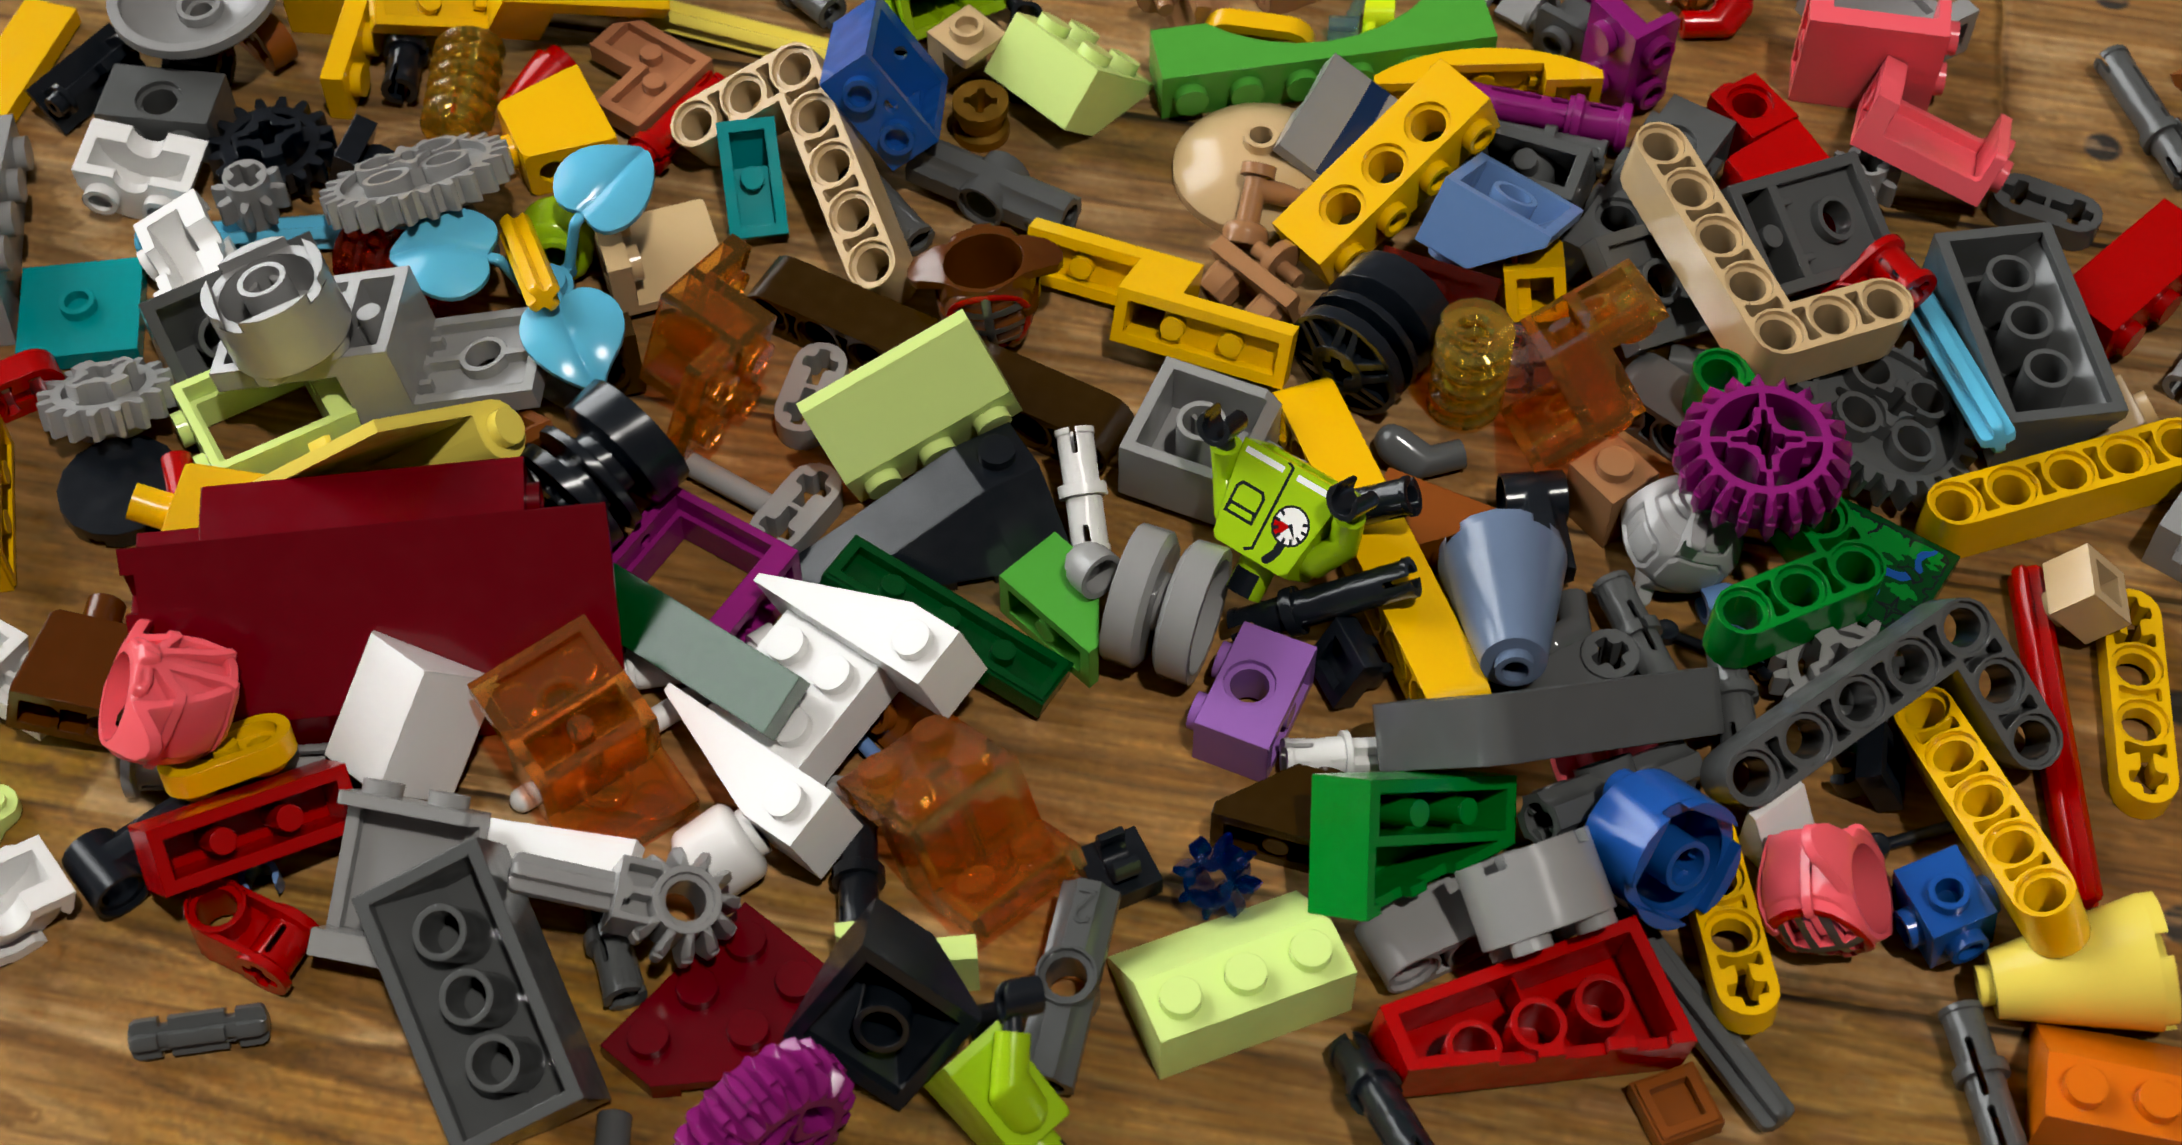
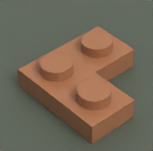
[589,17,714,137]

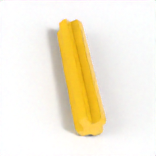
[499,213,560,313]

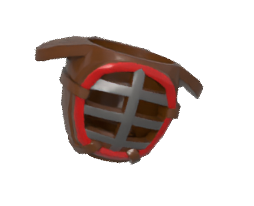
[907,223,1063,347]

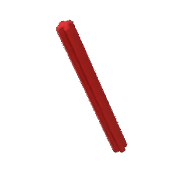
[2007,564,2104,911]

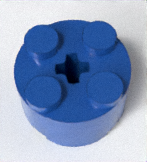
[1585,768,1741,930]

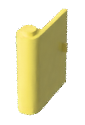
[252,399,526,482]

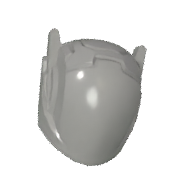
[1620,475,1744,607]

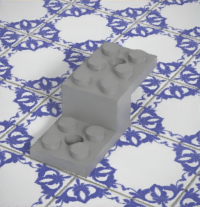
[209,265,548,425]

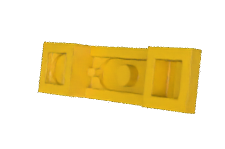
[1373,48,1604,103]

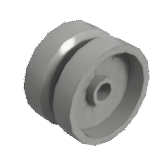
[1099,522,1233,686]

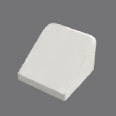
[1738,781,1814,869]

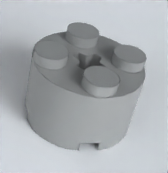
[200,236,352,387]
[1454,825,1618,964]

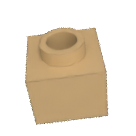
[2041,543,2132,645]

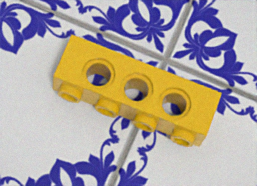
[1272,58,1501,286]

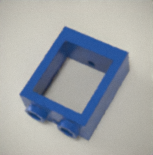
[819,0,948,171]

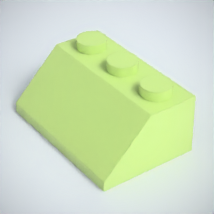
[796,309,1023,503]
[1107,890,1357,1080]

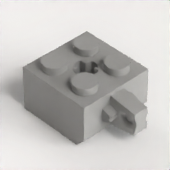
[1118,356,1308,525]

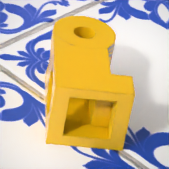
[1503,239,1568,323]

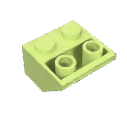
[984,11,1154,136]

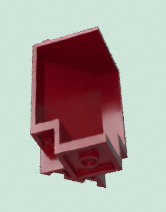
[116,456,626,745]

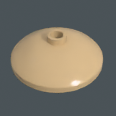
[1173,102,1314,239]

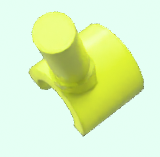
[1360,0,1396,34]

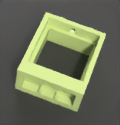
[169,369,361,474]

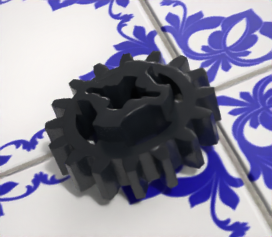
[207,96,338,200]

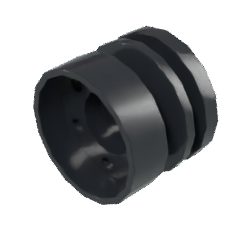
[1294,250,1455,415]
[521,379,690,551]

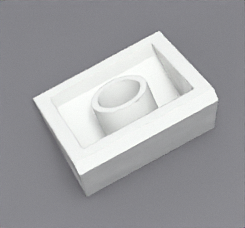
[324,630,500,800]

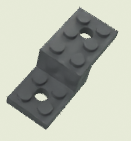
[1580,151,1891,358]

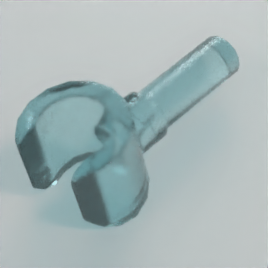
[1327,0,1366,41]

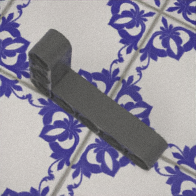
[1700,598,2063,807]
[1372,667,1726,772]

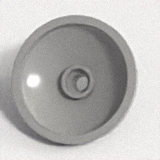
[106,0,277,60]

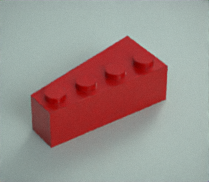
[1368,915,1698,1097]

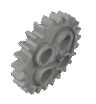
[319,132,515,234]

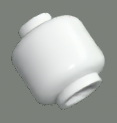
[671,804,772,896]

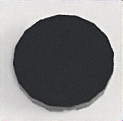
[56,436,171,548]

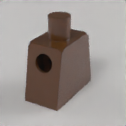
[5,593,128,747]

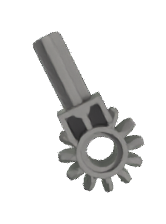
[507,846,741,968]

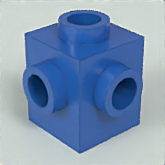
[1892,844,2001,969]

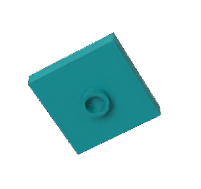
[15,257,148,369]

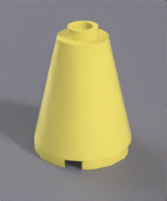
[1973,891,2182,1033]

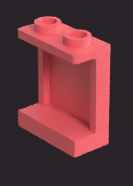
[1788,0,1961,112]
[1850,55,2016,207]

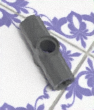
[905,139,1082,232]
[1517,739,1703,843]
[1024,877,1121,1095]

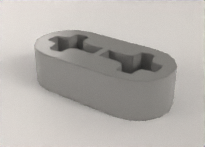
[774,342,849,450]
[749,463,844,553]

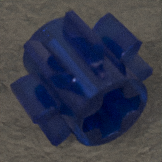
[1173,832,1262,921]

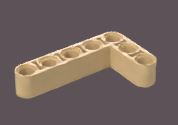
[670,42,916,304]
[1620,122,1914,387]

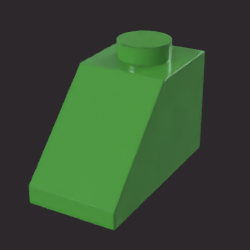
[999,532,1100,688]

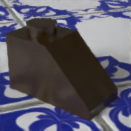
[1209,763,1344,874]

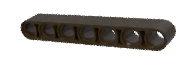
[743,255,1134,473]

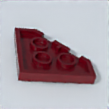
[600,902,853,1099]

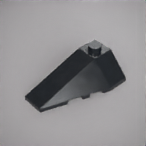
[799,422,1070,591]

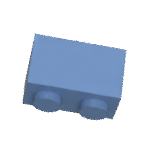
[1415,152,1584,269]

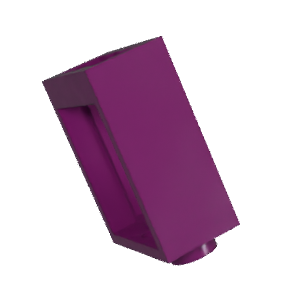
[612,486,803,643]

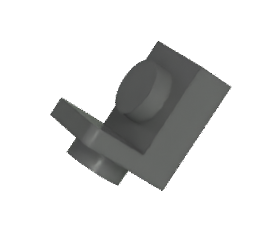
[1532,0,1591,61]

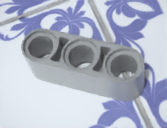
[1354,849,1518,993]

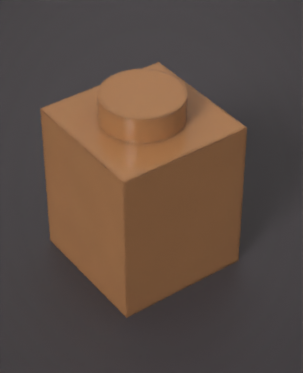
[1566,433,1660,548]

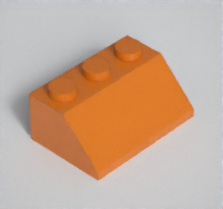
[2024,1022,2182,1145]

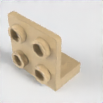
[594,199,732,316]

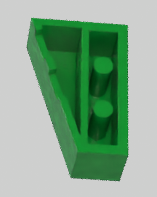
[1308,769,1517,922]

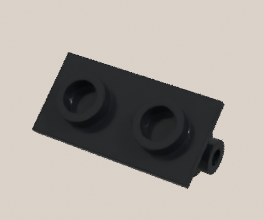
[25,23,147,136]

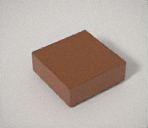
[1626,1061,1725,1145]

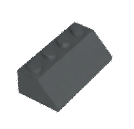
[1922,221,2129,467]
[351,836,612,1145]

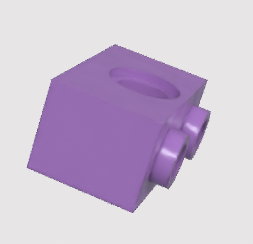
[1186,621,1317,782]

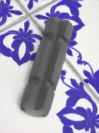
[127,1002,271,1061]

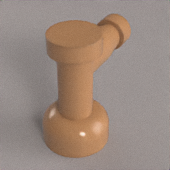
[1221,161,1307,250]

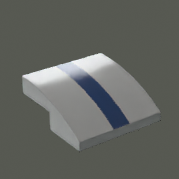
[1272,53,1398,214]

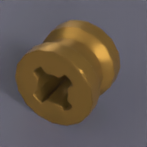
[952,79,1010,153]

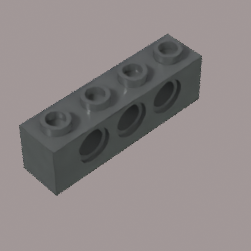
[1559,94,1737,300]

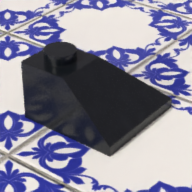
[783,897,982,1112]

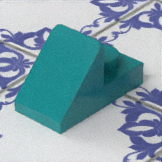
[715,116,789,242]

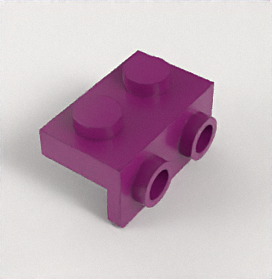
[1580,0,1681,114]

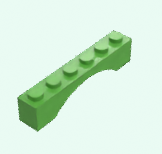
[1149,0,1498,119]

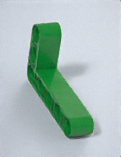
[1682,348,1887,669]

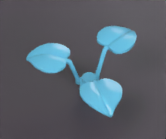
[389,144,655,390]

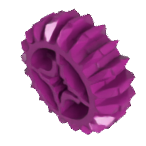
[1672,373,1853,543]
[673,1037,856,1145]

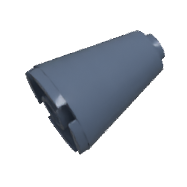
[1437,509,1567,687]

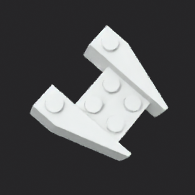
[664,573,987,879]

